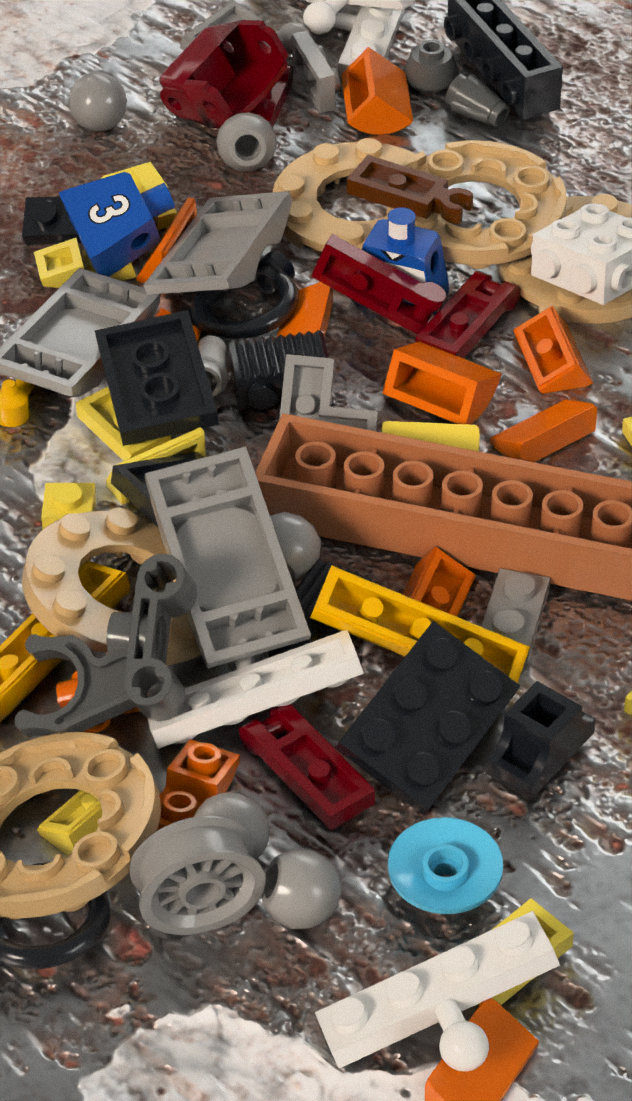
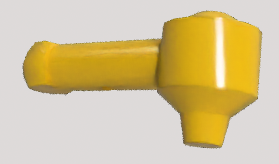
[0,379,35,428]

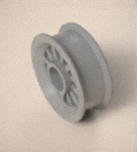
[129,816,266,935]

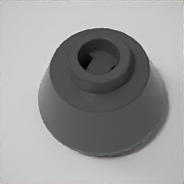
[403,40,459,94]

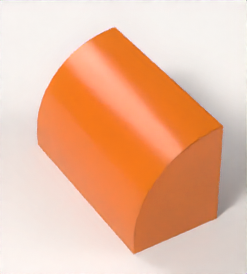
[341,47,413,135]
[382,341,502,425]

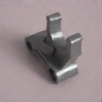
[15,553,197,737]

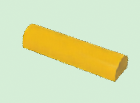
[0,561,130,723]
[310,565,530,683]

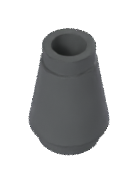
[445,73,510,128]

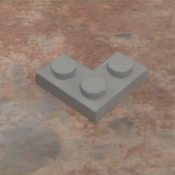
[279,354,379,432]

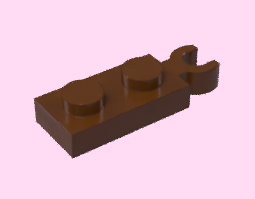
[347,155,473,224]

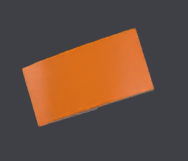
[157,739,240,831]

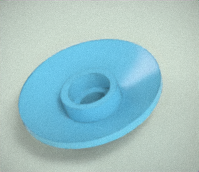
[388,817,503,914]

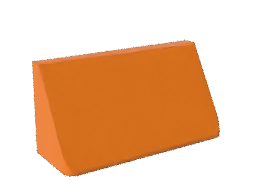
[136,197,197,283]
[277,282,333,339]
[513,305,593,394]
[490,399,597,462]
[402,547,476,617]
[425,998,539,1101]

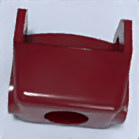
[159,20,289,128]

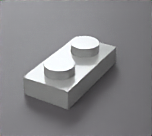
[482,568,550,666]

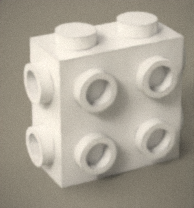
[531,203,632,305]

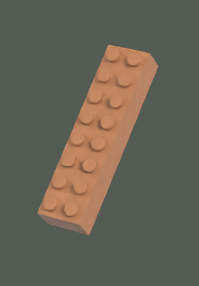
[255,413,632,601]

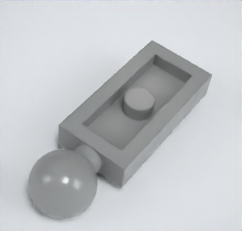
[278,22,341,113]

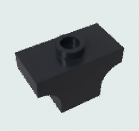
[486,681,595,800]

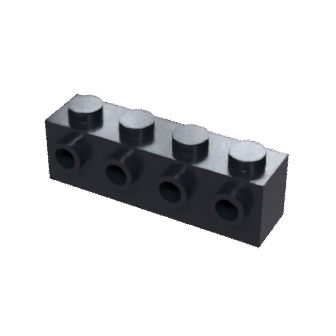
[444,0,563,120]

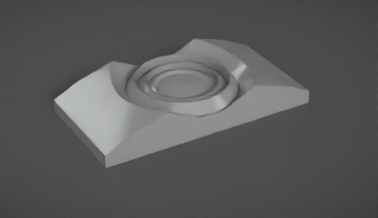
[144,191,292,295]
[0,268,161,397]
[145,446,311,668]

